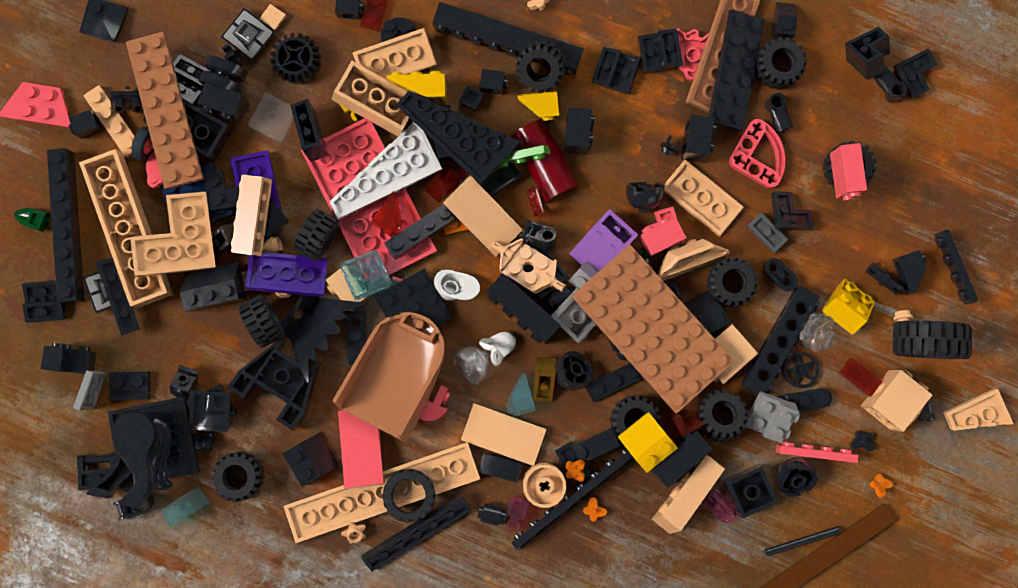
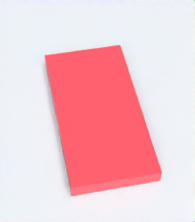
[338,410,384,489]

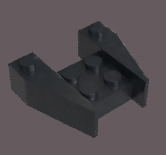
[227,339,320,431]

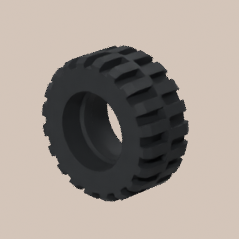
[892,320,972,359]

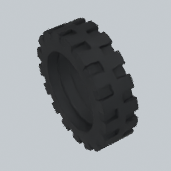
[382,469,436,523]

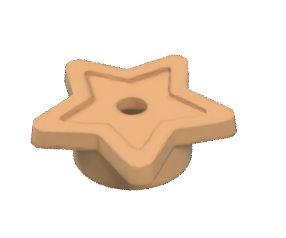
[341,522,366,544]

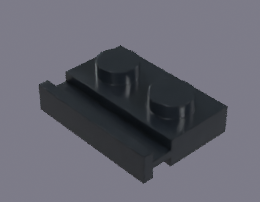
[109,372,150,400]

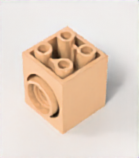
[861,369,932,432]

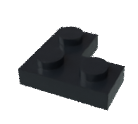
[893,48,938,99]
[203,170,240,212]
[771,191,814,231]

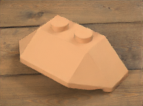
[657,239,729,281]

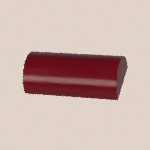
[511,119,579,203]

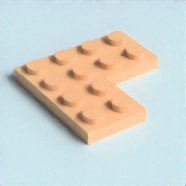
[130,192,216,277]

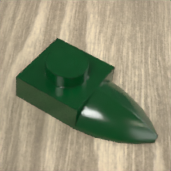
[14,208,51,232]

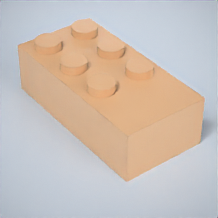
[332,61,409,137]

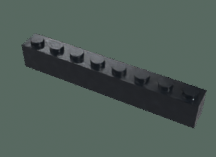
[432,2,584,75]
[47,148,85,304]

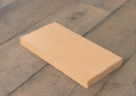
[353,28,437,80]
[664,160,744,237]
[443,176,522,257]
[461,403,546,466]

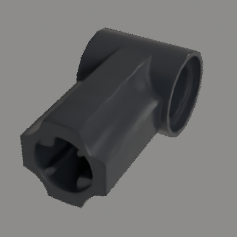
[873,65,907,103]
[764,93,793,133]

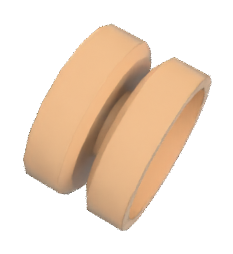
[523,463,566,508]

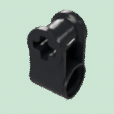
[518,220,556,251]
[113,494,155,521]

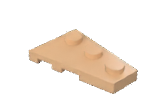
[943,388,1013,431]

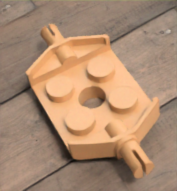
[491,238,566,294]

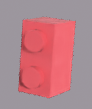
[639,217,686,257]

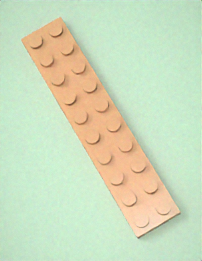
[284,442,480,543]

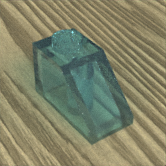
[506,373,536,417]
[160,487,209,528]

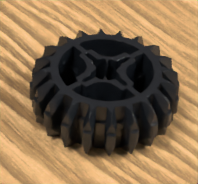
[270,32,321,84]

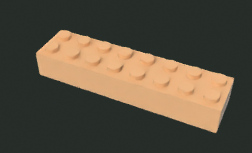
[79,149,174,308]

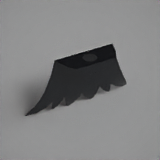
[281,295,365,382]

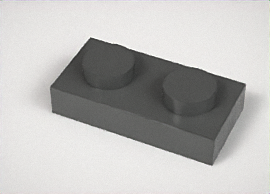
[746,213,788,253]

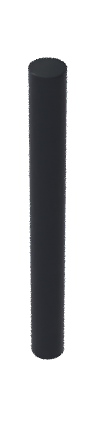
[764,526,840,557]

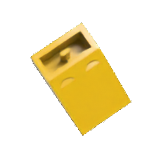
[386,71,447,106]

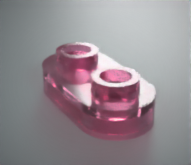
[703,488,737,523]

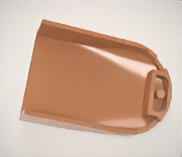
[333,312,445,443]

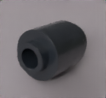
[546,286,573,311]
[477,503,507,526]

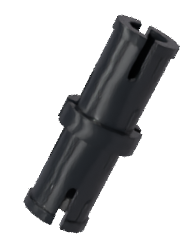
[865,263,904,295]

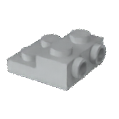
[551,288,597,343]
[745,391,800,443]

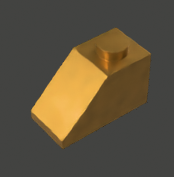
[533,357,556,402]

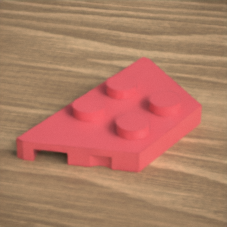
[0,82,71,128]

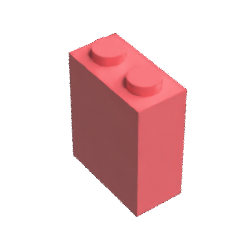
[830,143,867,201]

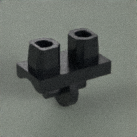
[110,86,144,114]

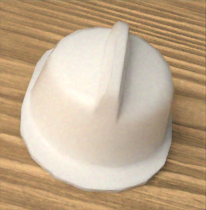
[434,270,480,301]

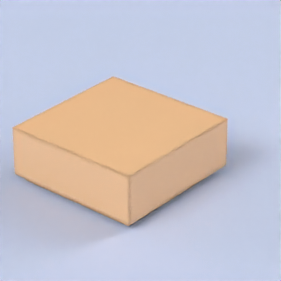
[260,4,287,31]

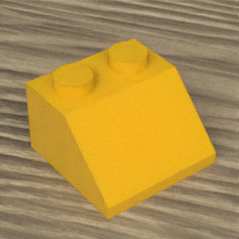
[517,91,559,121]
[618,412,677,473]

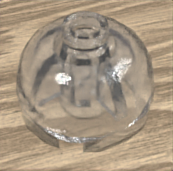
[452,346,490,385]

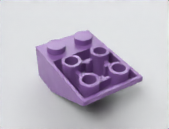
[569,209,638,272]

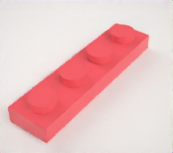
[776,442,858,463]

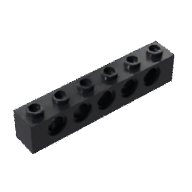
[740,285,820,396]

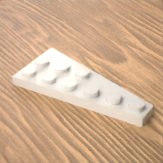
[329,122,442,220]

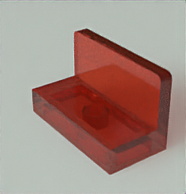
[665,409,703,437]

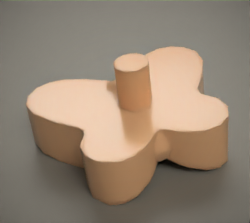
[527,0,550,10]

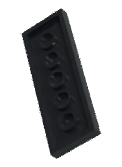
[708,9,765,131]

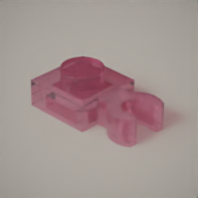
[506,496,530,533]

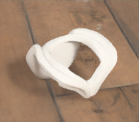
[479,331,516,366]

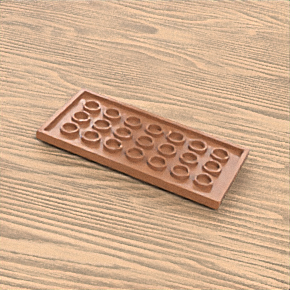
[571,244,734,414]

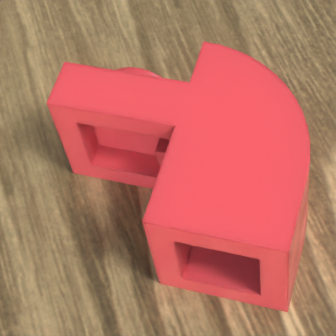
[420,385,450,421]

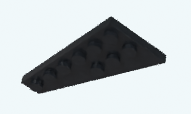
[396,91,520,185]

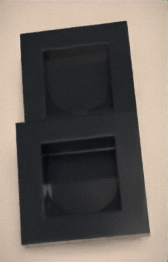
[479,453,524,483]

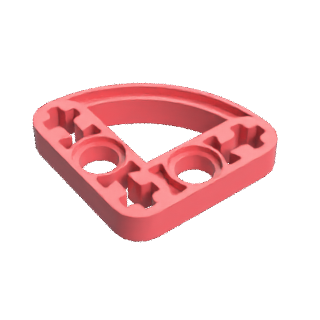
[729,119,785,189]

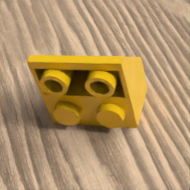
[822,278,875,335]

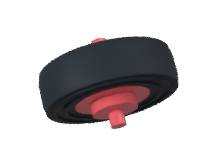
[131,127,154,162]

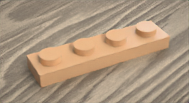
[83,85,135,158]

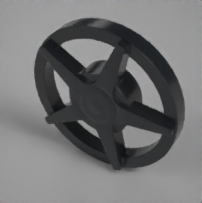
[782,352,819,388]

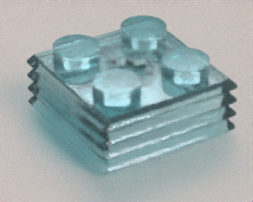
[340,250,392,301]

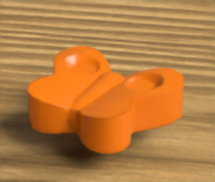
[566,460,585,481]
[869,474,893,498]
[583,497,607,522]

